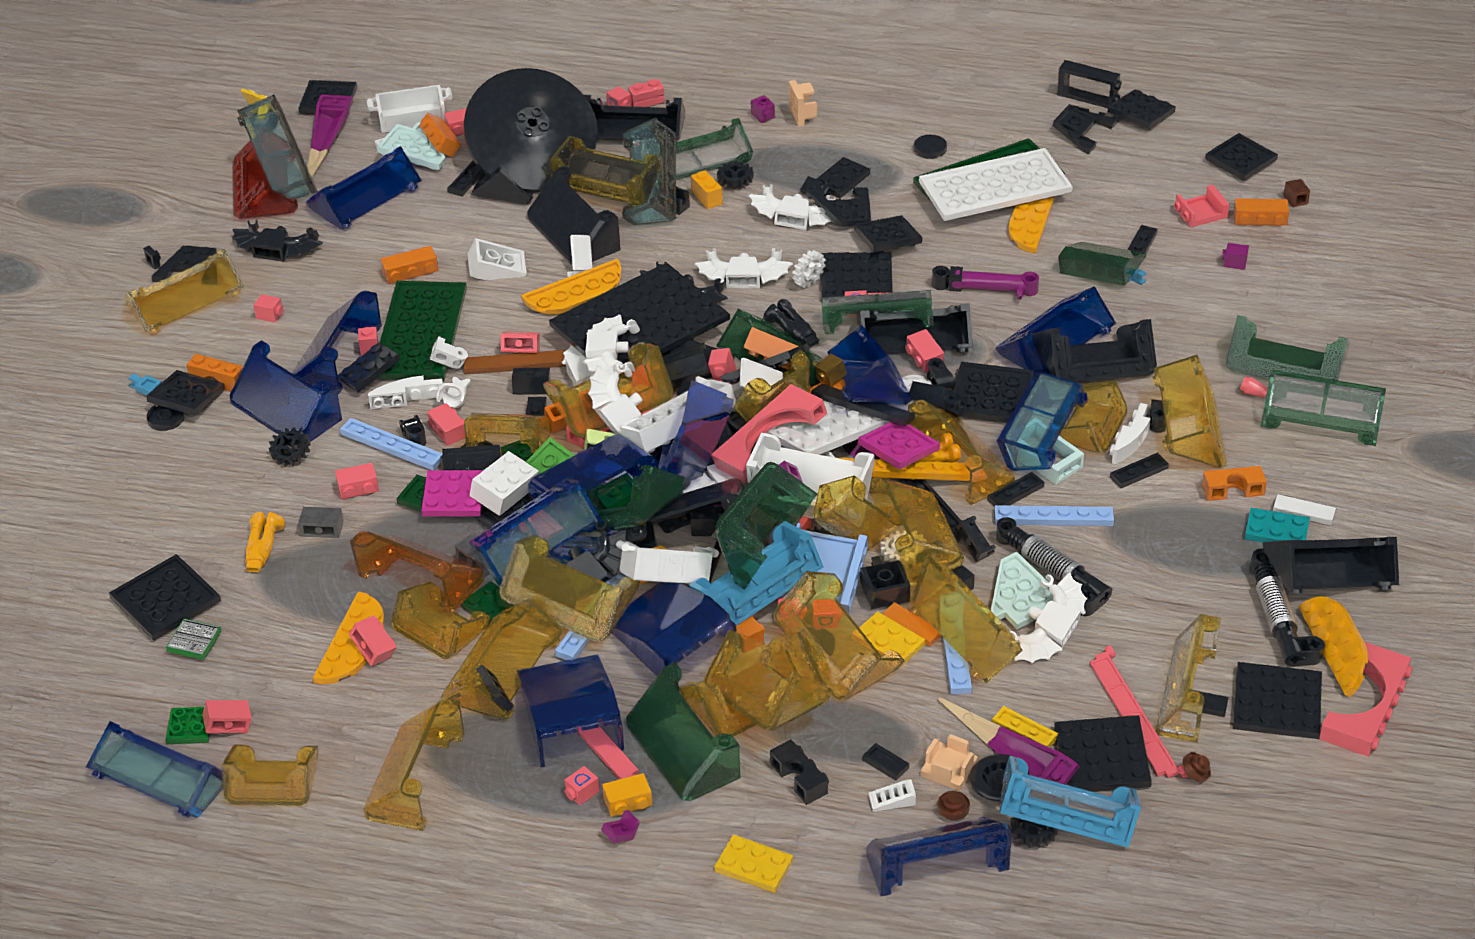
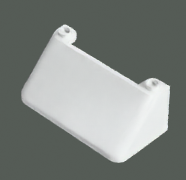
[746,433,874,527]

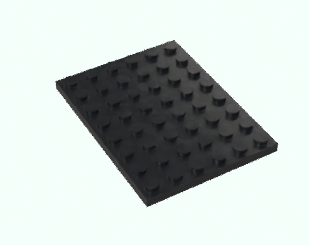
[549,262,730,376]

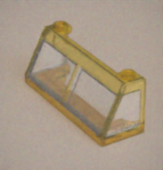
[1155,614,1221,743]

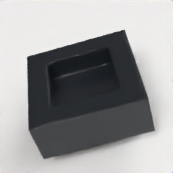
[143,245,161,270]

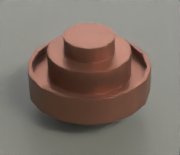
[1182,752,1211,783]
[938,791,970,820]

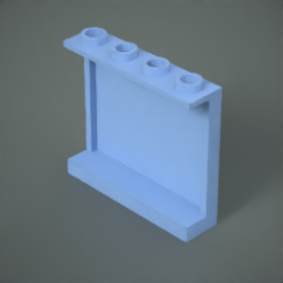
[778,523,868,615]

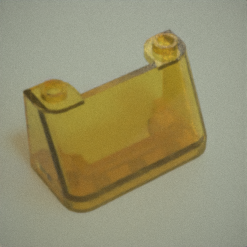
[734,350,810,423]
[1051,380,1128,453]
[464,413,551,453]
[814,476,907,551]
[392,582,490,659]
[222,744,319,806]

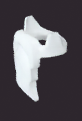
[436,377,471,408]

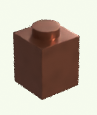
[1284,179,1310,208]

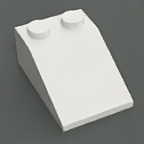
[467,238,527,280]

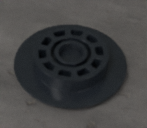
[969,754,1030,801]

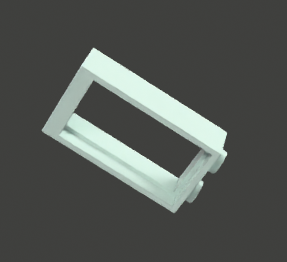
[1007,419,1084,485]

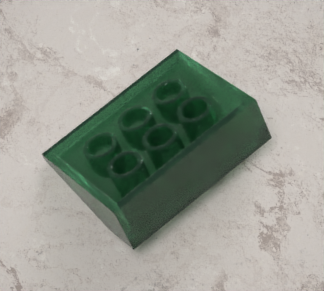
[1058,241,1146,286]

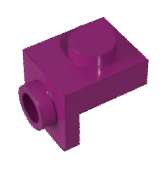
[601,810,640,844]

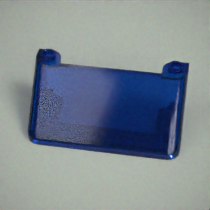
[306,146,422,230]
[995,286,1117,379]
[291,290,382,394]
[827,324,913,405]
[229,340,342,442]
[528,434,662,527]
[866,817,1012,897]

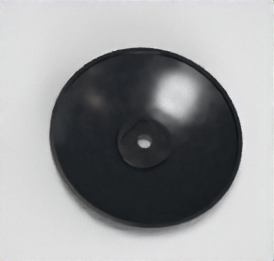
[463,68,598,192]

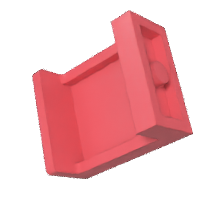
[1174,185,1229,227]

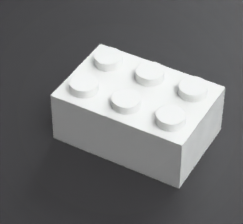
[469,451,539,516]

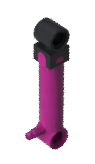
[932,265,1039,300]

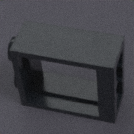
[907,381,969,417]

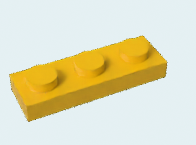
[992,706,1058,748]

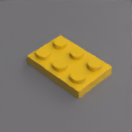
[852,611,926,668]
[714,834,793,893]

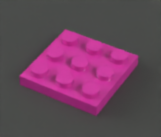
[858,422,940,469]
[422,470,484,516]

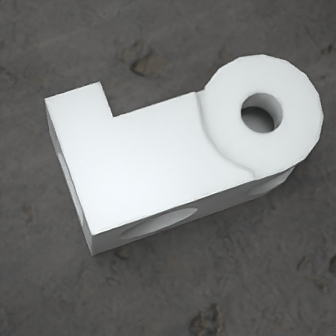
[430,337,468,369]

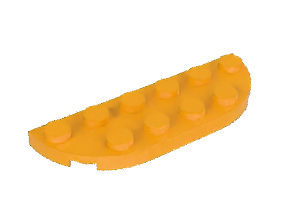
[1008,196,1056,254]
[521,258,621,315]
[313,591,385,684]
[1298,596,1368,698]

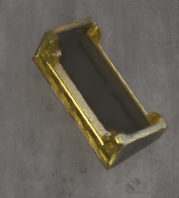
[550,136,661,207]

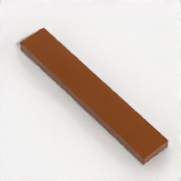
[464,349,568,374]

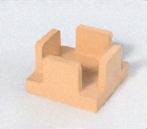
[789,80,817,126]
[921,734,978,791]

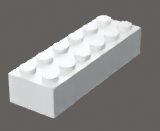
[619,379,737,453]

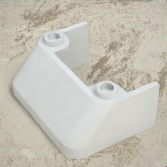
[695,358,783,416]

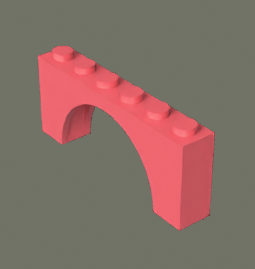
[711,384,827,485]
[1319,642,1413,757]

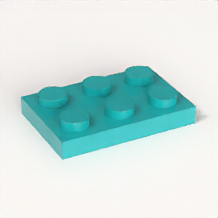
[1245,507,1310,543]

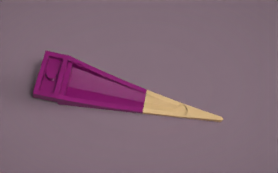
[303,95,353,190]
[939,698,1080,801]

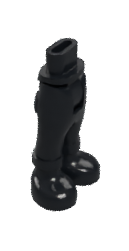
[763,299,820,348]

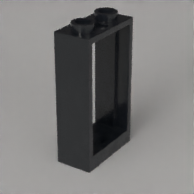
[1057,60,1122,108]

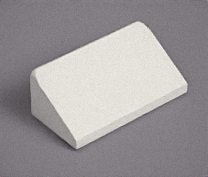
[570,235,592,271]

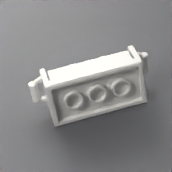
[366,85,453,133]
[616,540,719,584]

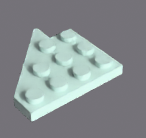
[377,122,446,170]
[989,552,1053,630]

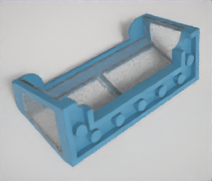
[1000,756,1141,848]

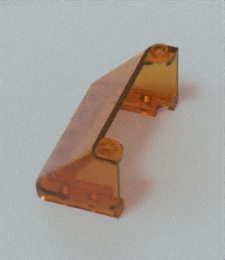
[350,531,484,613]

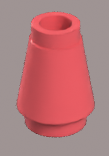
[1240,376,1269,398]

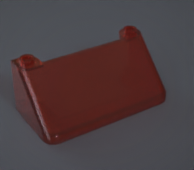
[232,126,298,219]

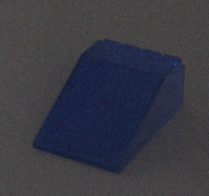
[653,380,734,491]
[603,582,741,695]
[517,654,624,767]

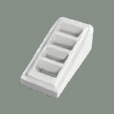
[868,779,916,812]

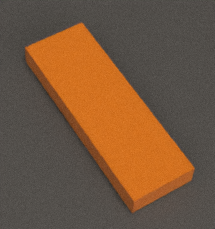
[882,602,943,647]

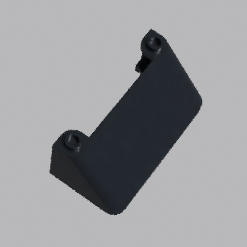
[584,95,686,143]
[472,121,537,204]
[527,165,621,264]
[856,303,973,359]
[1032,319,1157,384]
[627,478,754,548]
[1263,537,1399,594]

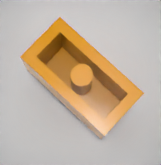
[691,170,723,209]
[602,773,652,817]

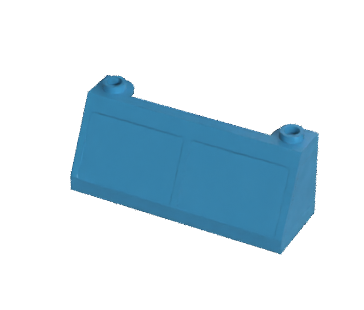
[689,521,824,632]

